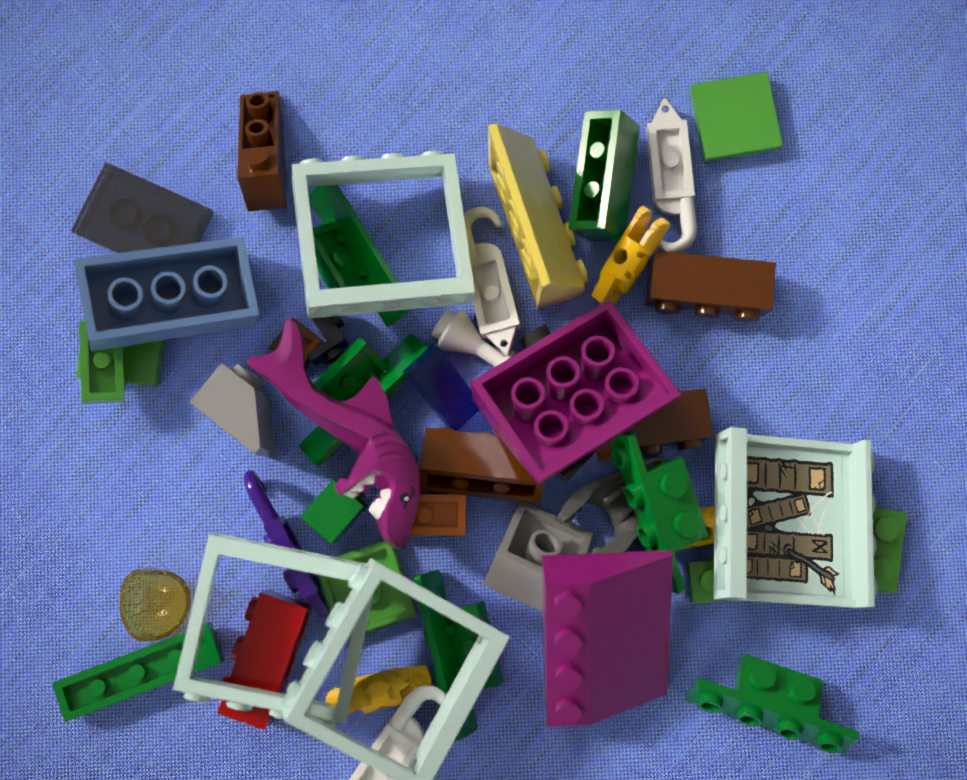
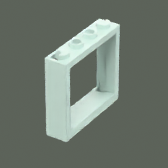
[292,151,475,319]
[173,533,374,728]
[281,558,510,780]

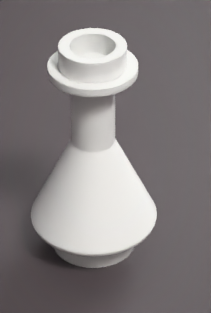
[431,309,516,367]

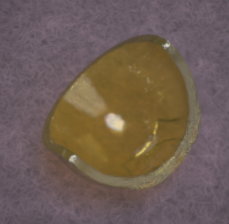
[119,567,190,642]

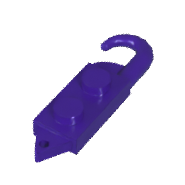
[243,470,330,618]

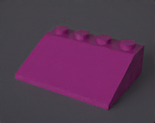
[470,299,681,485]
[542,550,673,727]

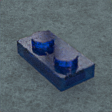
[403,344,480,431]

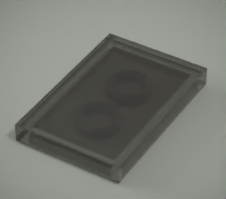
[71,162,214,253]

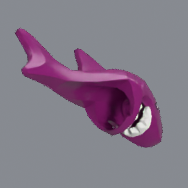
[247,319,421,549]

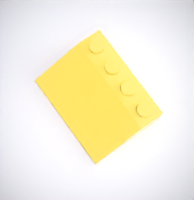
[488,123,588,310]

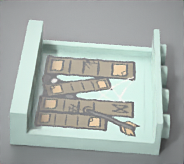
[714,427,878,608]

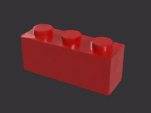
[217,590,313,730]

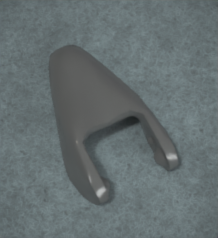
[556,457,668,553]

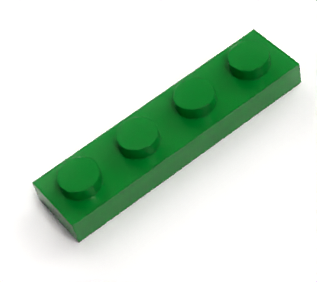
[52,622,225,722]

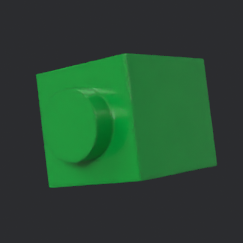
[300,479,368,544]

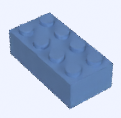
[74,237,259,351]

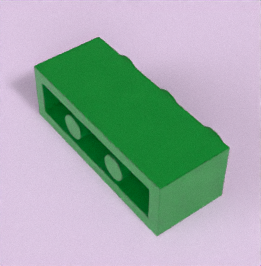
[568,110,640,241]

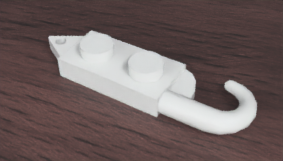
[646,98,697,253]
[464,207,521,357]
[349,685,446,780]

